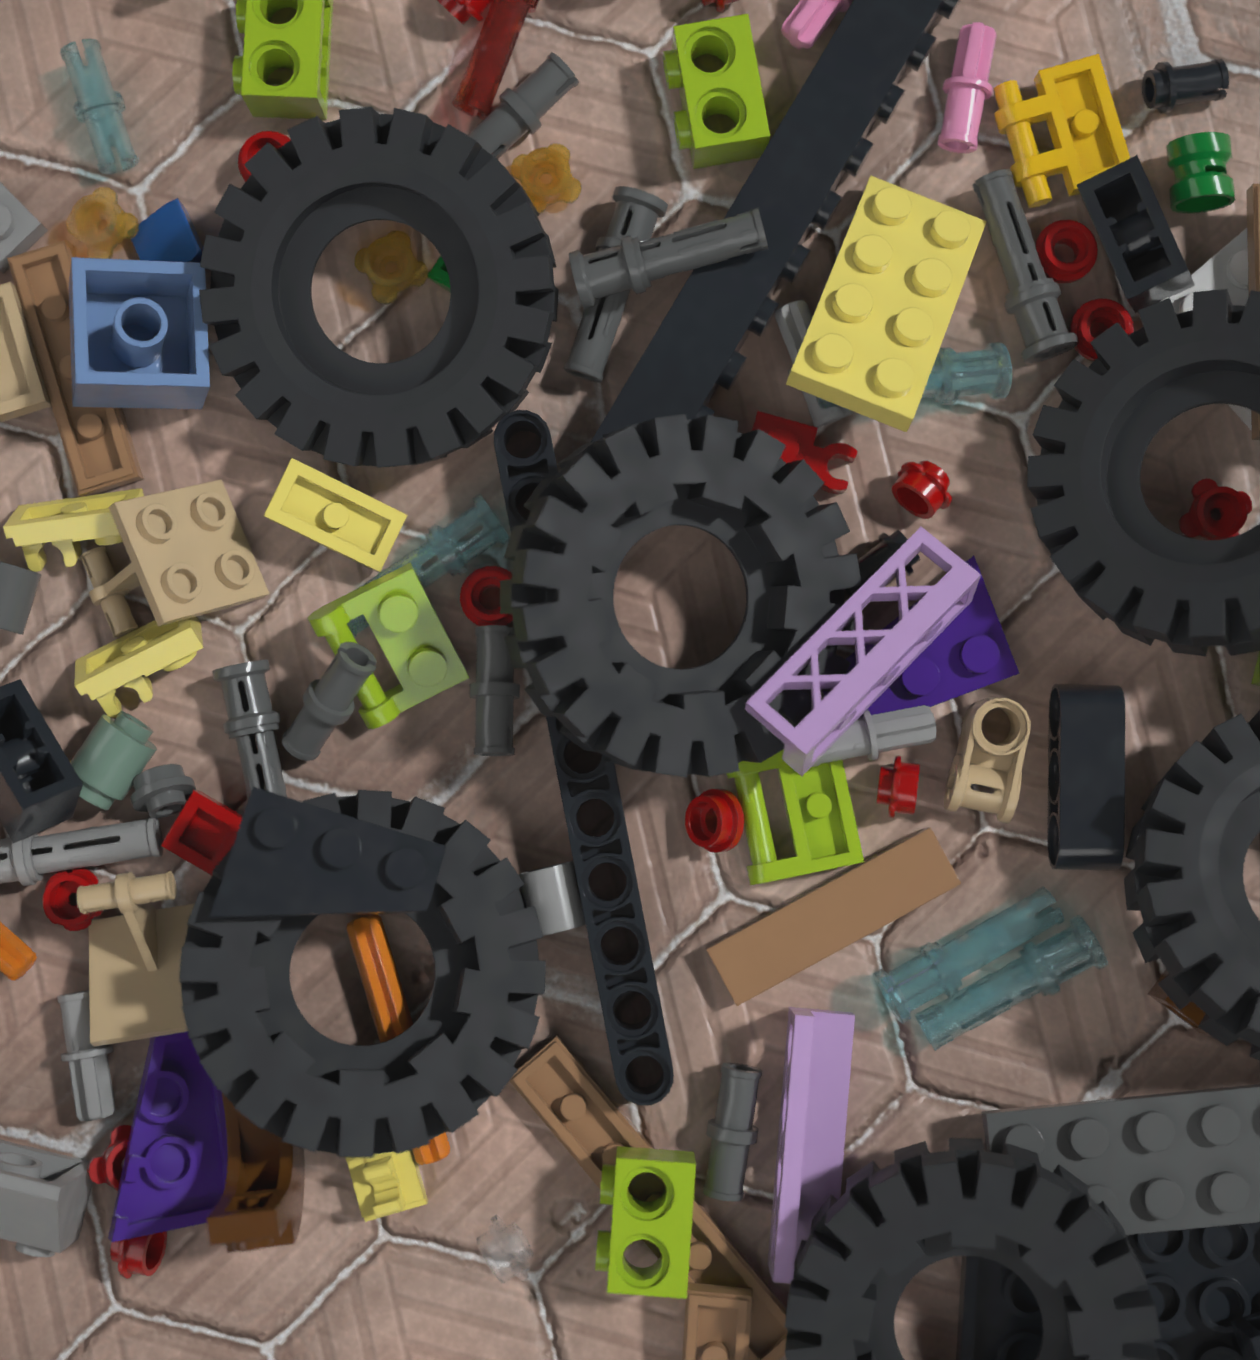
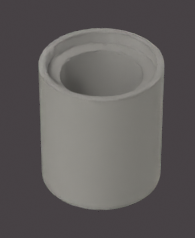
[518,861,586,936]

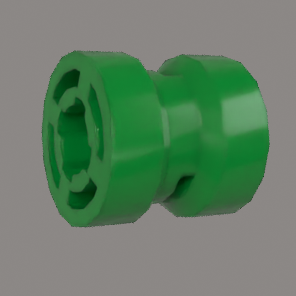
[1166,132,1235,213]

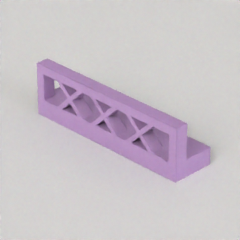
[745,527,981,777]
[768,1007,855,1284]

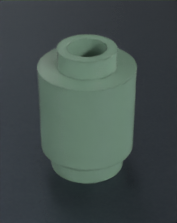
[70,711,157,810]

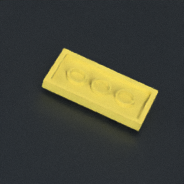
[786,175,987,433]

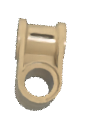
[944,698,1031,824]

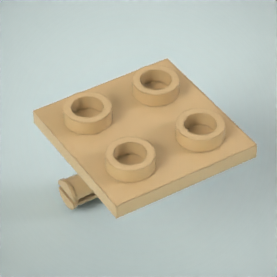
[79,479,270,638]
[77,871,195,1047]

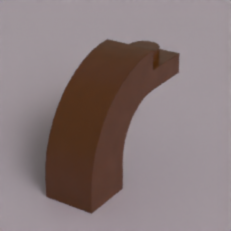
[206,1093,305,1253]

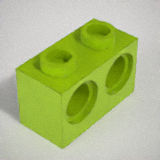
[232,0,333,120]
[662,14,770,169]
[595,1146,696,1299]

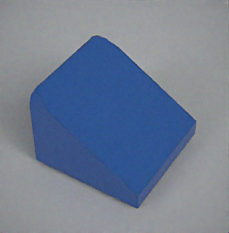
[128,198,203,263]

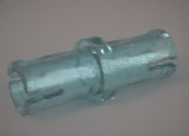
[60,39,139,174]

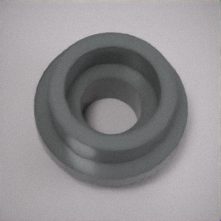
[130,764,196,818]

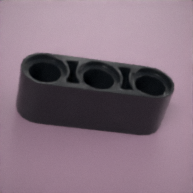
[1047,684,1125,871]

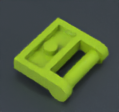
[308,562,469,729]
[726,750,864,885]

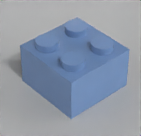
[69,257,210,409]

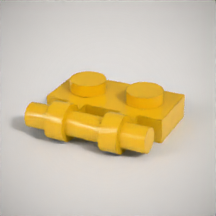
[993,54,1130,208]

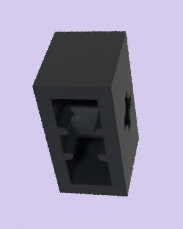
[1077,155,1195,314]
[0,679,83,843]

